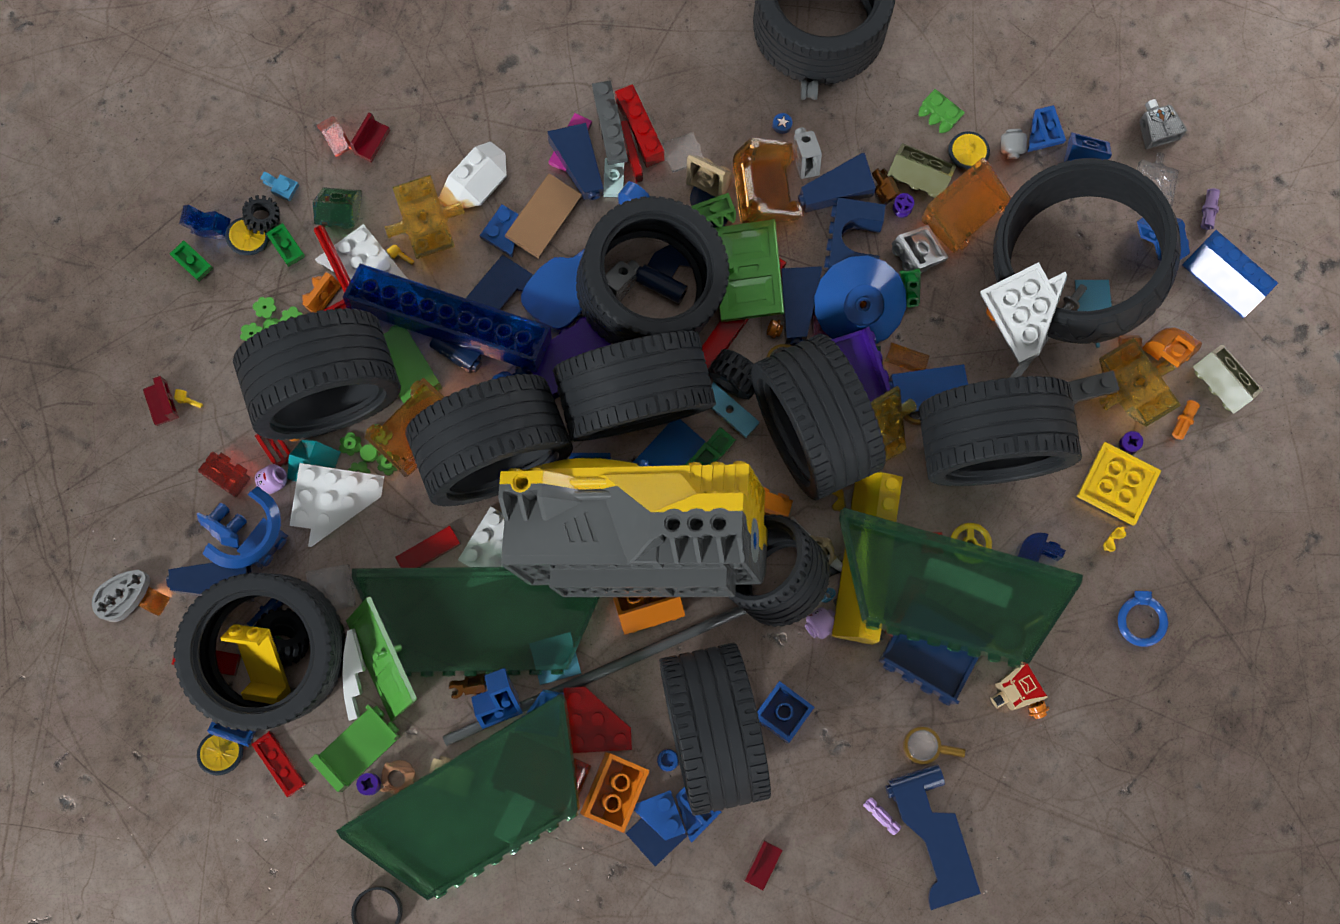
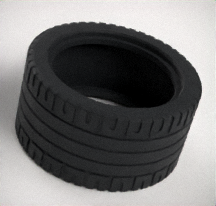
[753,0,896,85]
[576,196,730,344]
[233,309,401,440]
[553,331,716,442]
[751,334,886,500]
[405,374,573,507]
[919,376,1082,486]
[173,573,346,731]
[659,642,771,816]

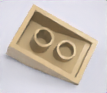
[686,155,733,197]

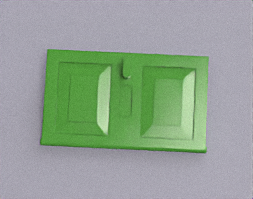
[714,219,784,322]
[346,597,417,721]

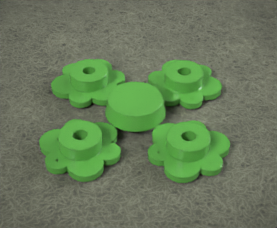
[240,297,302,341]
[339,424,400,476]

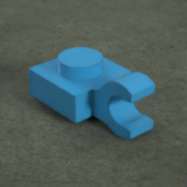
[260,172,299,202]

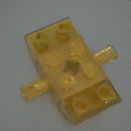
[384,175,465,259]
[1099,338,1181,427]
[870,386,917,462]

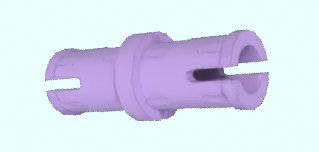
[1201,188,1220,230]

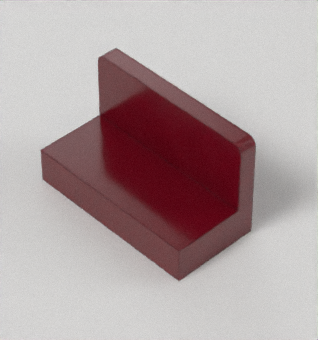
[350,112,391,163]
[143,376,179,426]
[743,840,783,891]

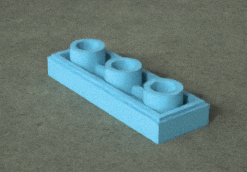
[711,382,760,438]

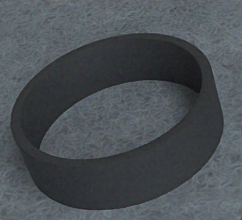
[351,887,403,924]

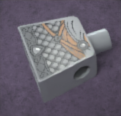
[793,127,822,179]

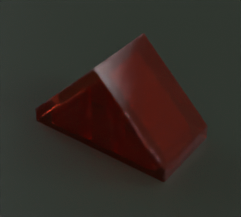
[316,116,351,157]

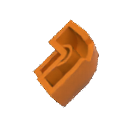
[1142,327,1202,368]

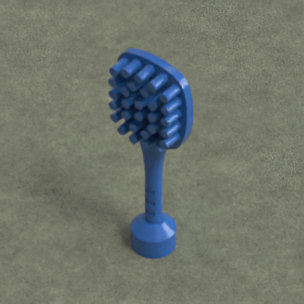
[521,181,650,330]

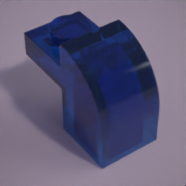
[179,205,231,239]
[1013,532,1066,568]

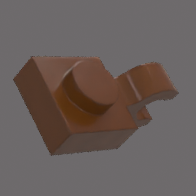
[872,168,901,205]
[449,673,487,699]

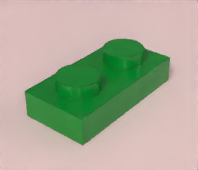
[266,223,305,267]
[169,240,214,282]

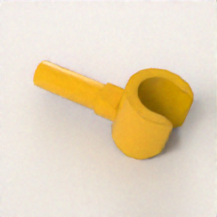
[387,245,415,265]
[174,389,203,408]

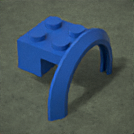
[203,486,288,569]

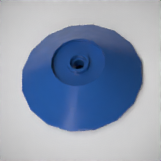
[814,255,906,344]

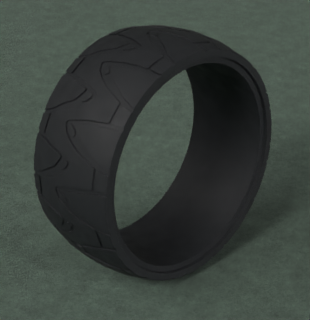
[993,158,1181,344]

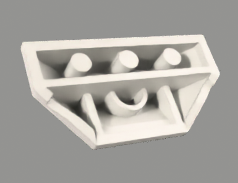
[439,142,507,211]

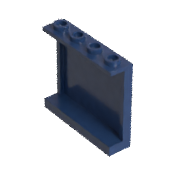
[879,593,994,706]

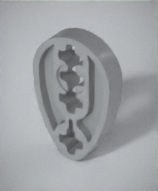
[92,570,150,622]

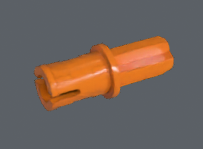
[1172,400,1200,440]

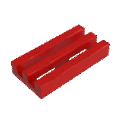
[255,434,291,467]

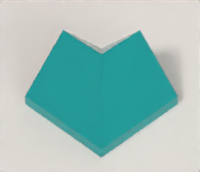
[287,440,341,482]

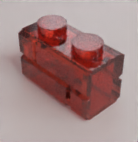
[198,452,251,498]

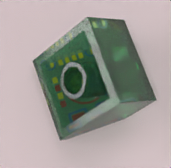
[312,187,362,229]

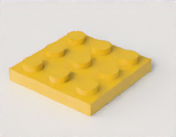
[1076,442,1161,526]

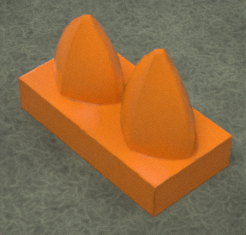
[302,272,341,313]

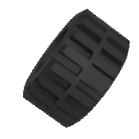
[708,349,754,400]
[256,608,309,666]

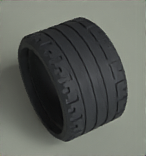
[729,514,831,627]

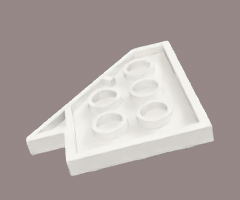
[980,263,1067,365]
[290,463,384,547]
[458,506,516,588]

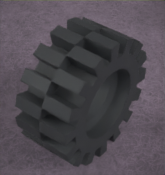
[242,195,280,235]

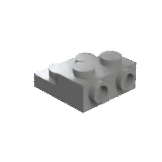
[891,225,949,273]

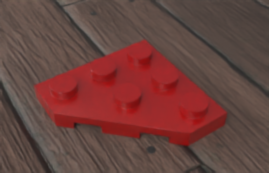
[564,686,632,754]

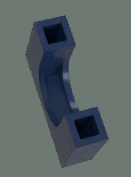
[824,198,886,271]

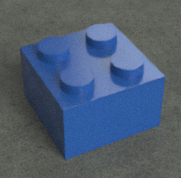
[757,681,815,744]

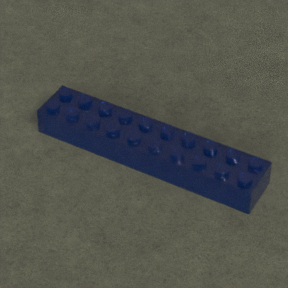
[343,263,552,373]

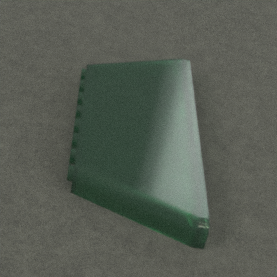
[839,508,1083,668]
[352,567,600,677]
[336,693,580,901]

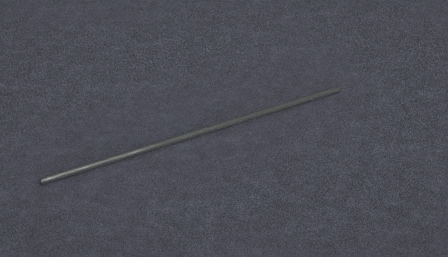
[443,531,913,746]

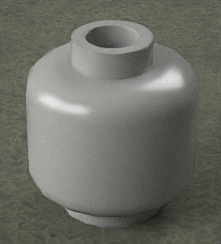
[1001,129,1027,159]

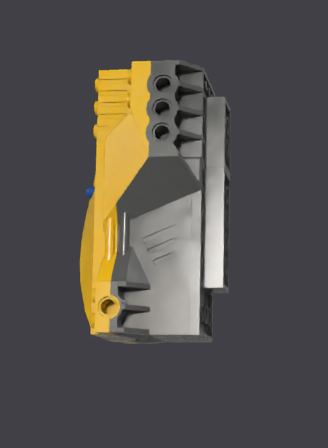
[498,458,768,597]

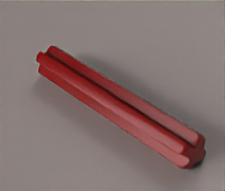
[314,225,356,296]

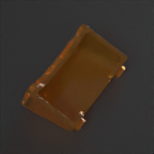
[733,138,802,224]
[921,158,1012,253]
[364,377,444,477]

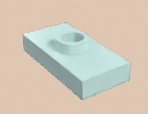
[603,158,625,197]

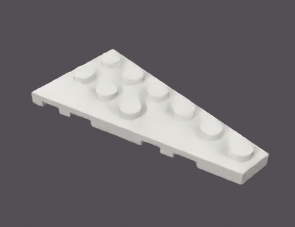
[315,224,436,327]

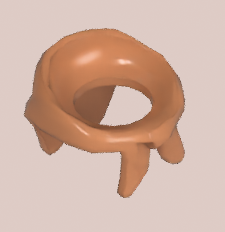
[380,760,415,797]

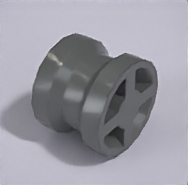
[801,80,818,100]

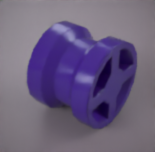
[892,193,914,218]
[1119,431,1144,455]
[356,773,381,795]

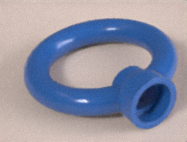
[1118,591,1168,647]

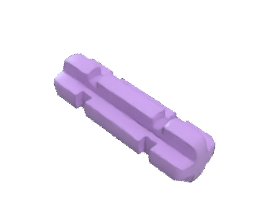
[863,798,901,835]

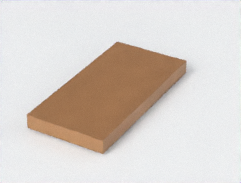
[505,173,582,259]

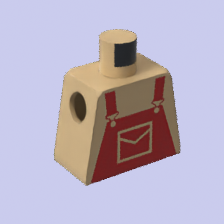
[990,661,1048,711]

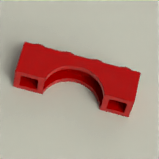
[615,84,664,168]

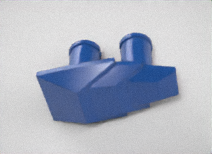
[197,503,247,549]

